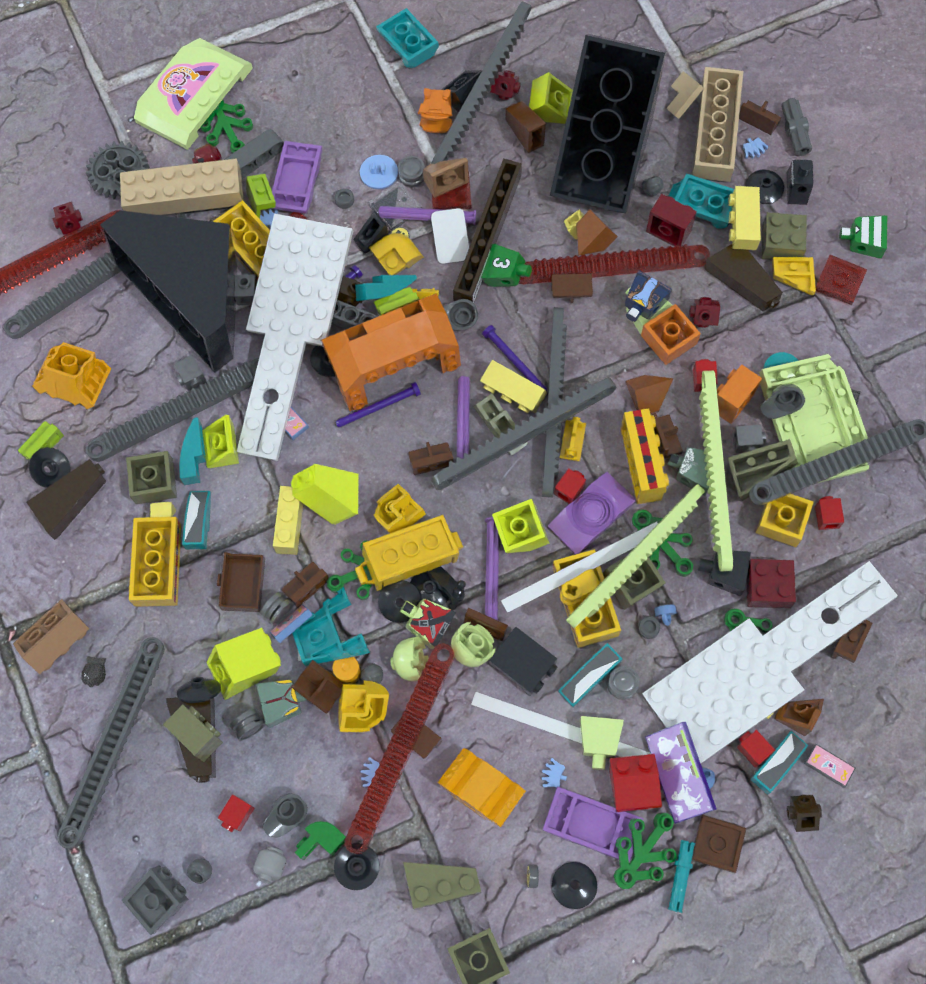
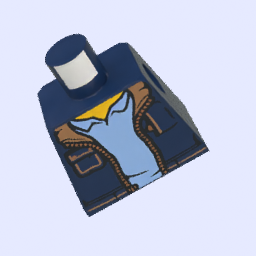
[625,270,672,322]

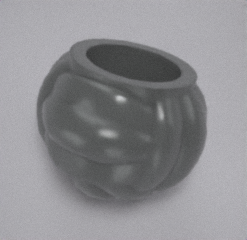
[642,176,663,196]
[360,663,383,684]
[187,858,212,884]

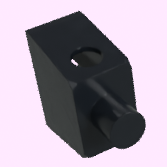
[787,159,814,205]
[698,551,751,596]

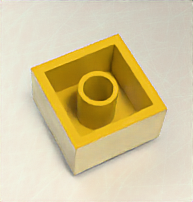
[756,494,813,547]

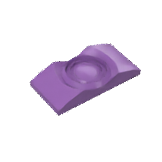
[270,141,322,214]
[547,472,637,555]
[543,786,644,862]

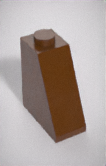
[505,101,546,153]

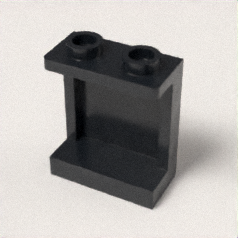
[489,627,558,696]

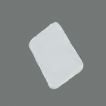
[431,208,469,264]

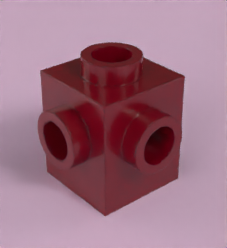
[490,70,521,100]
[52,201,83,235]
[689,297,721,328]

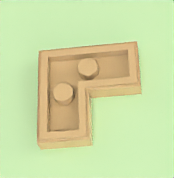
[666,71,704,119]

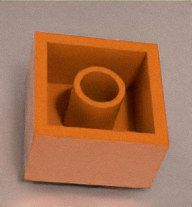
[641,304,701,365]
[717,364,762,424]

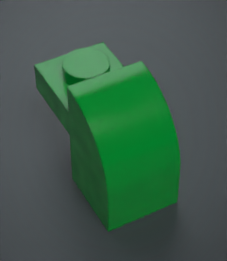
[295,821,348,860]

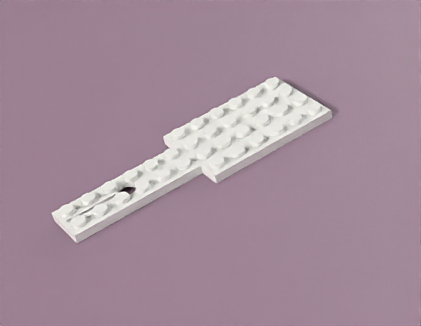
[237,214,353,461]
[642,561,898,764]

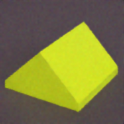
[202,414,239,468]

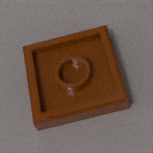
[692,815,747,874]

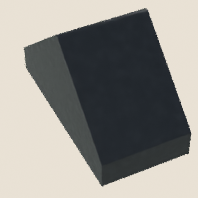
[550,34,667,214]
[100,210,238,373]

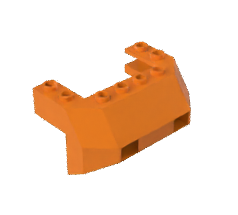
[320,293,461,411]

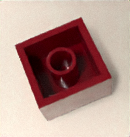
[646,194,697,249]
[746,559,796,609]

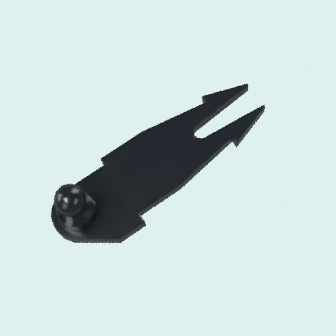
[426,566,466,610]

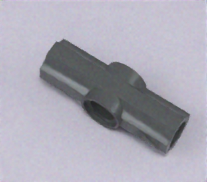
[782,98,812,156]

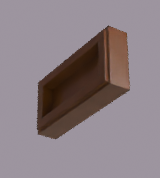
[463,608,508,641]

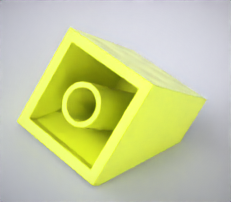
[291,464,359,525]
[206,628,281,700]

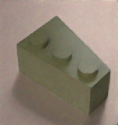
[728,439,798,501]
[403,862,482,910]

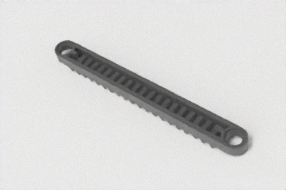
[431,1,532,164]
[4,252,121,339]
[542,307,567,498]
[86,358,259,462]
[431,378,617,490]
[749,419,926,505]
[57,637,165,849]

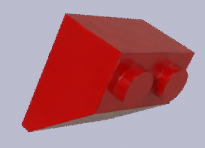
[609,754,662,812]

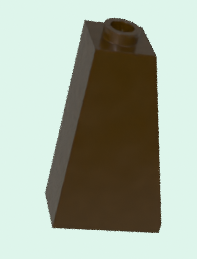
[705,244,783,311]
[26,459,106,540]
[166,697,216,783]

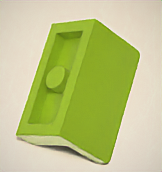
[246,174,276,219]
[374,287,419,316]
[18,421,64,461]

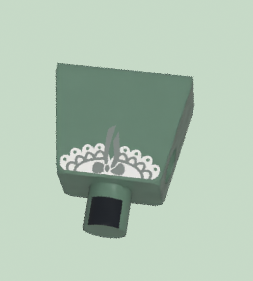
[668,448,709,496]

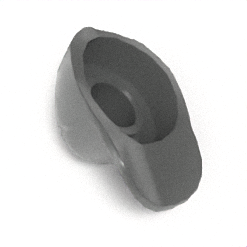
[443,299,478,331]
[760,384,805,419]
[263,793,308,838]

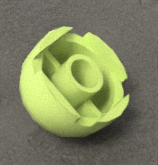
[451,622,495,667]
[390,637,430,681]

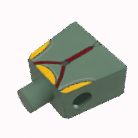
[256,680,307,728]

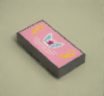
[804,744,856,788]

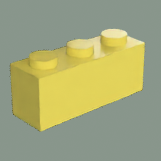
[729,186,761,250]
[480,360,547,414]
[273,486,303,555]

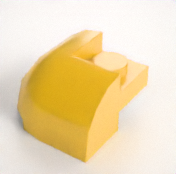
[369,233,424,275]
[373,484,426,533]
[338,680,389,732]

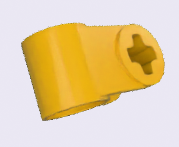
[560,569,600,606]

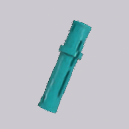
[668,840,695,913]

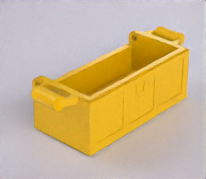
[355,515,463,591]

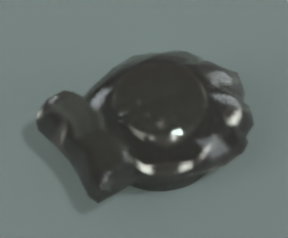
[81,656,106,688]

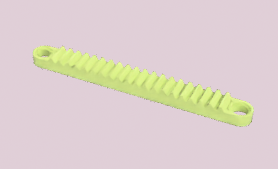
[699,370,733,571]
[566,484,705,628]

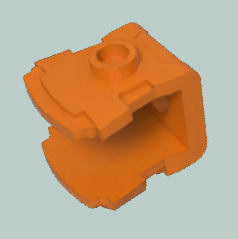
[418,88,452,133]

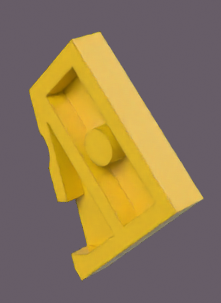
[772,257,816,295]

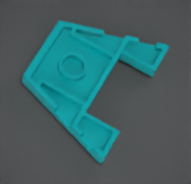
[292,587,370,666]

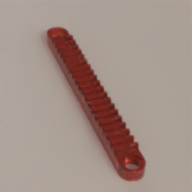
[0,210,120,295]
[519,244,710,284]
[345,643,455,854]

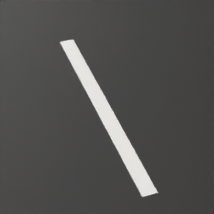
[501,522,658,612]
[471,692,651,757]

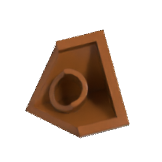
[576,209,618,256]
[626,375,674,415]
[774,699,824,736]

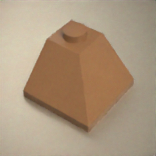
[423,158,469,198]

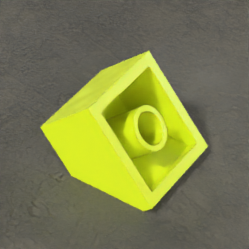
[529,72,573,124]
[492,499,550,553]

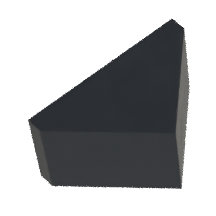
[353,211,388,254]

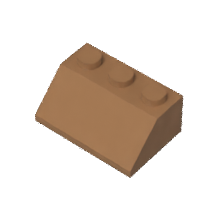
[13,599,89,674]

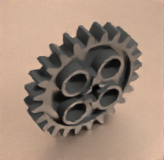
[86,141,150,199]

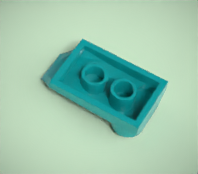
[376,8,439,68]
[668,173,734,229]

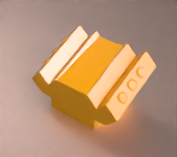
[32,342,111,409]
[437,748,526,827]

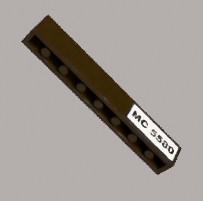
[453,158,522,303]

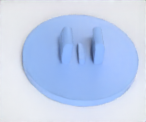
[360,155,398,189]

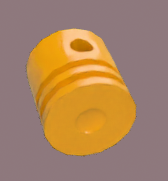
[332,657,361,684]

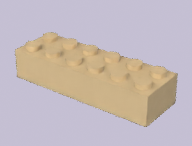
[692,67,743,182]
[120,159,243,215]

